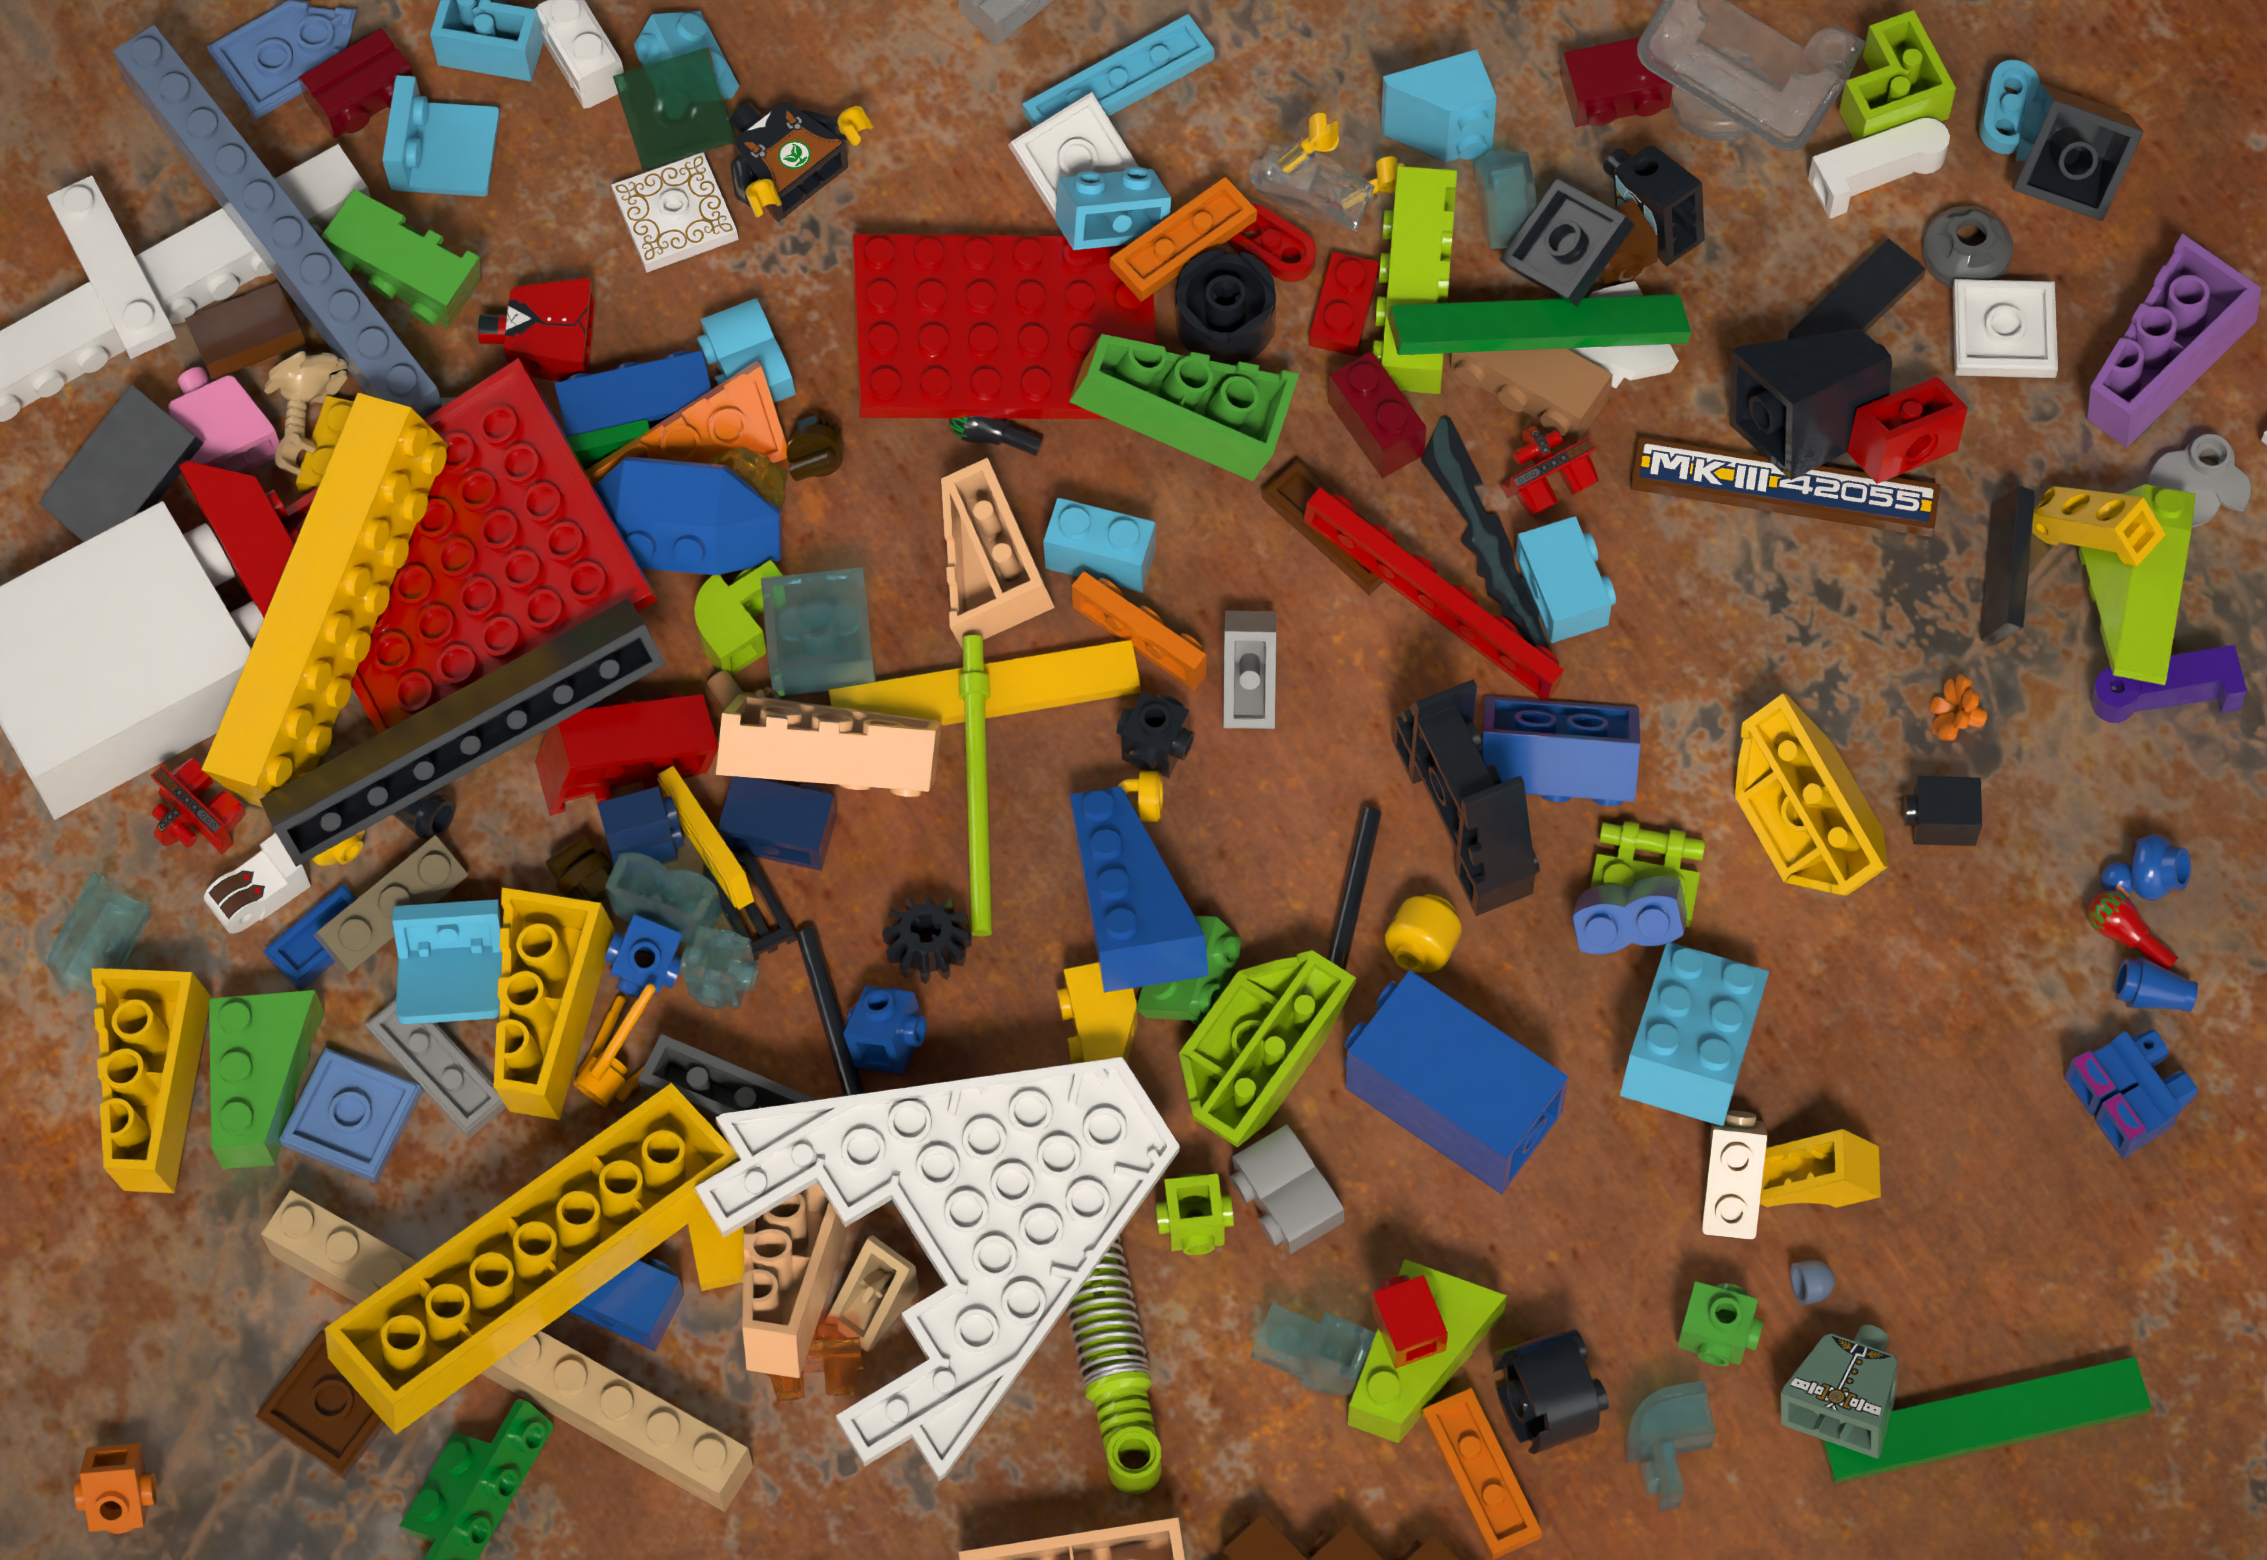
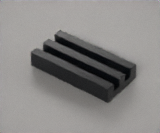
[702,849,797,963]

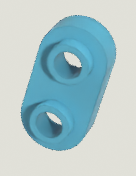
[1979,60,2040,154]

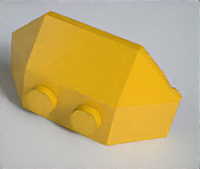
[1735,693,1888,896]

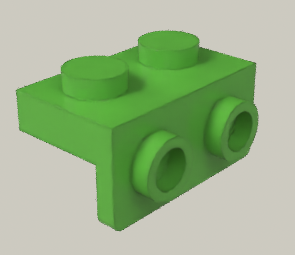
[1137,916,1241,1027]

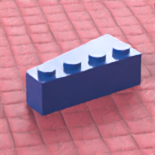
[1070,786,1209,993]

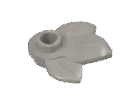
[2148,434,2251,528]

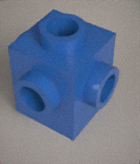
[604,914,684,998]
[843,986,927,1075]

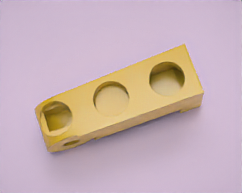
[2032,486,2166,566]

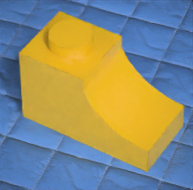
[1760,1129,1881,1208]

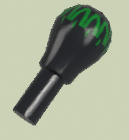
[948,416,1044,456]

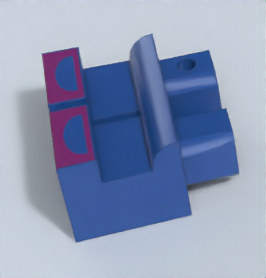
[2064,1029,2198,1160]

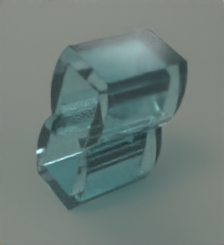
[606,853,722,944]

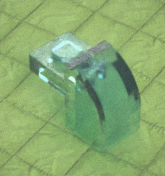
[1472,150,1537,249]
[1250,1303,1376,1395]
[1625,1380,1716,1511]

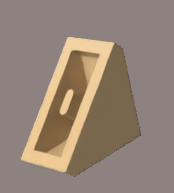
[825,1235,919,1352]

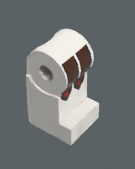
[204,833,311,933]

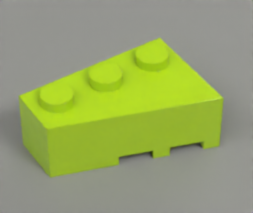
[1348,1259,1507,1443]

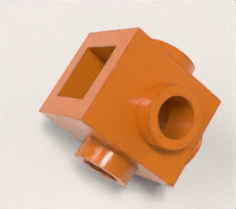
[74,1443,157,1534]

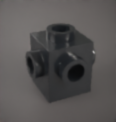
[1116,691,1195,778]

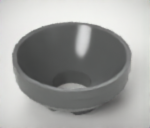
[1922,206,2013,289]

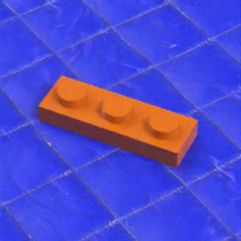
[1110,177,1257,302]
[1072,571,1207,691]
[1421,1388,1542,1560]

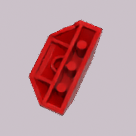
[179,461,299,618]

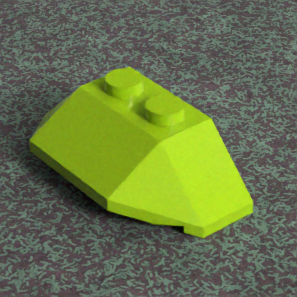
[1179,950,1356,1147]

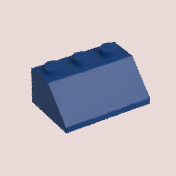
[1481,696,1640,806]

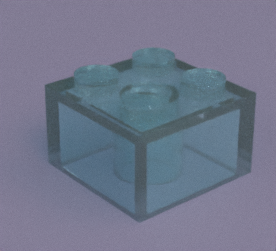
[761,567,876,696]

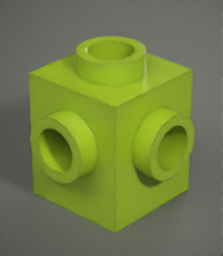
[1155,1173,1234,1255]

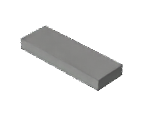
[365,999,507,1140]

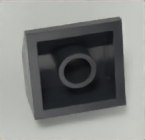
[2011,83,2144,221]

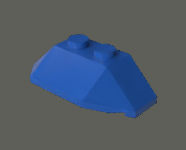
[594,457,782,575]

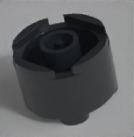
[1176,250,1276,365]
[1493,1329,1609,1454]

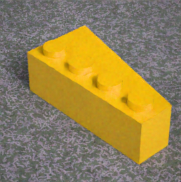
[494,887,615,1120]
[91,968,211,1193]

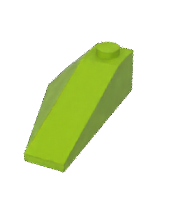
[2078,484,2196,685]

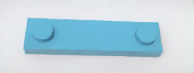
[1022,14,1214,128]

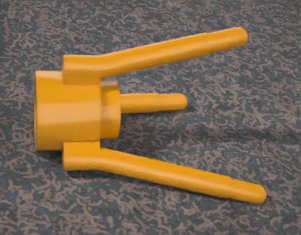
[573,983,656,1108]

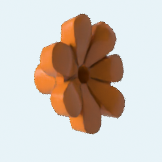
[1929,674,1987,741]

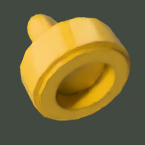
[1117,771,1163,822]

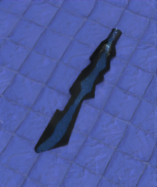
[1421,416,1549,649]

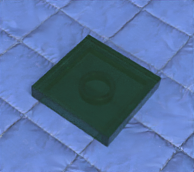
[613,47,736,170]

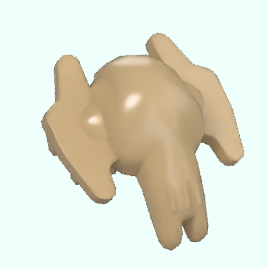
[264,351,348,475]

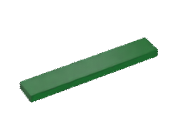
[1388,294,1691,355]
[1821,1357,2152,1484]

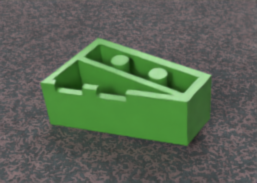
[209,990,325,1169]

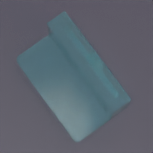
[45,872,152,999]

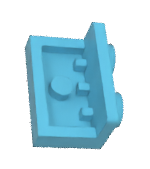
[634,11,739,119]

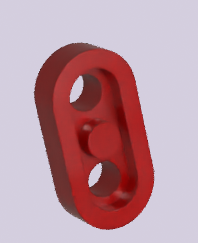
[1228,203,1316,282]

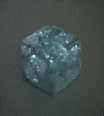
[679,925,760,1009]

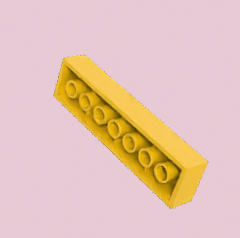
[202,393,448,807]
[325,1083,740,1435]

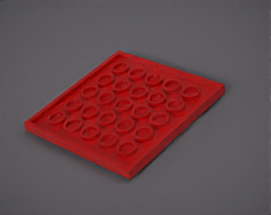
[280,358,658,734]

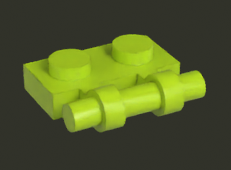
[1591,821,1706,928]

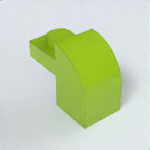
[694,560,786,676]

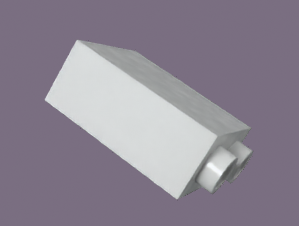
[0,501,264,820]

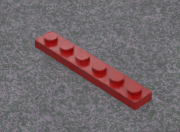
[1303,487,1564,701]

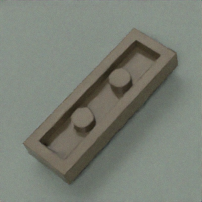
[313,835,468,975]

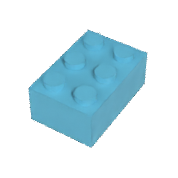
[1620,942,1769,1126]

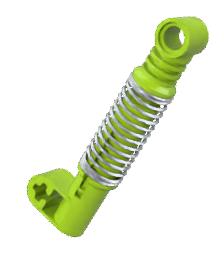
[1066,1236,1161,1495]

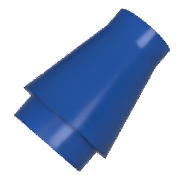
[2115,957,2198,1012]

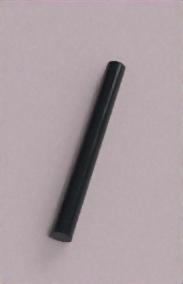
[1327,807,1382,971]
[796,928,865,1096]

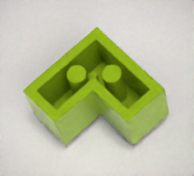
[1839,10,1956,142]

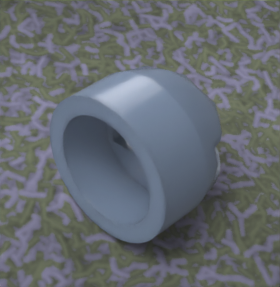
[1790,1260,1835,1305]

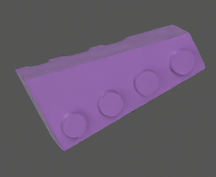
[2087,233,2261,448]

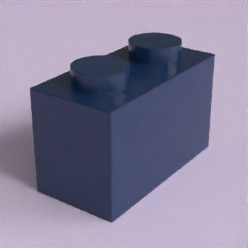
[717,776,837,871]

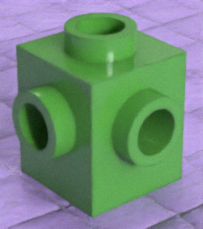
[1677,1281,1764,1367]

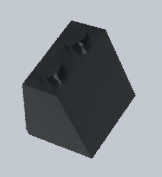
[1730,329,1892,480]

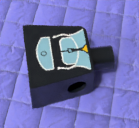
[1603,146,1705,267]

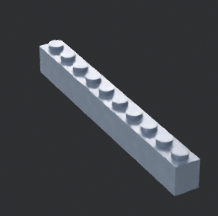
[113,25,442,419]

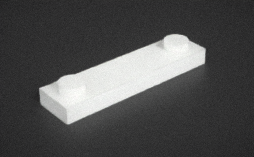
[47,176,176,359]

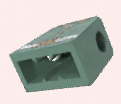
[1781,1325,1898,1459]

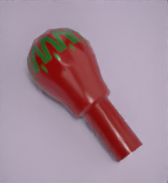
[2087,890,2179,970]

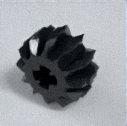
[882,891,972,984]

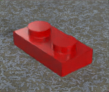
[1309,252,1380,356]

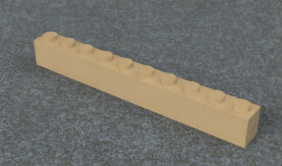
[261,1190,754,1512]

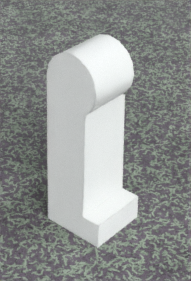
[1808,118,1950,219]

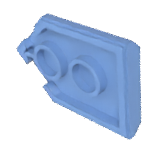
[207,0,357,119]

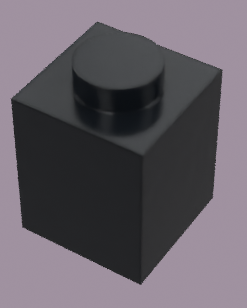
[1903,776,1982,846]

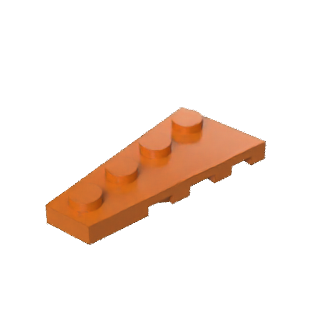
[585,360,787,486]

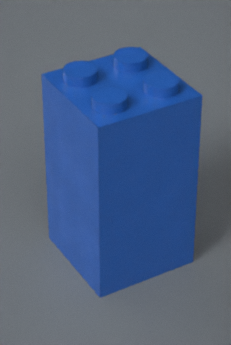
[1343,970,1569,1195]

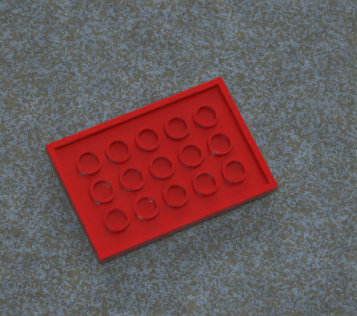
[852,234,1157,419]

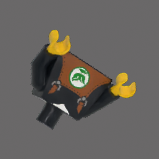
[730,102,874,222]

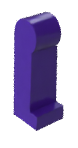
[2091,645,2247,723]

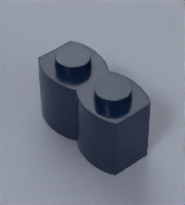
[597,786,685,877]

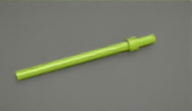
[958,635,992,937]

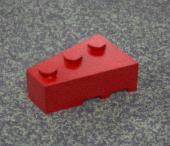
[535,693,719,816]

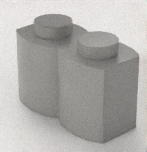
[1229,1124,1345,1255]

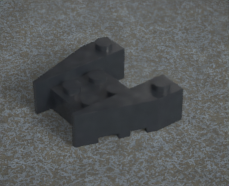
[1392,679,1540,916]

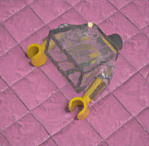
[1249,113,1405,232]

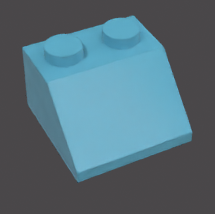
[1381,49,1497,162]

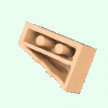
[941,458,1055,649]

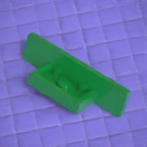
[399,1399,554,1560]

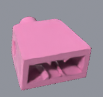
[168,367,279,473]

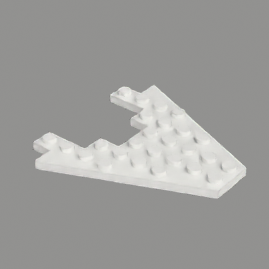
[695,1057,1180,1481]

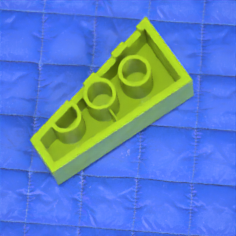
[1373,166,1457,394]

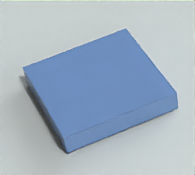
[279,1048,423,1184]

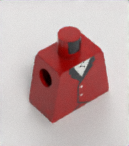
[478,278,596,382]

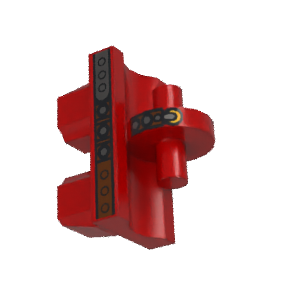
[1500,426,1599,517]
[150,758,246,854]

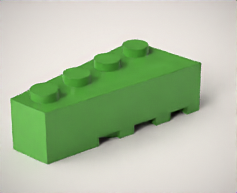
[1069,334,1300,482]

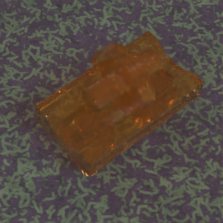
[766,1323,864,1401]

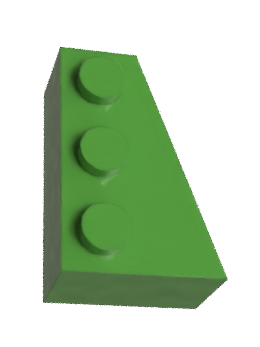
[321,189,481,330]

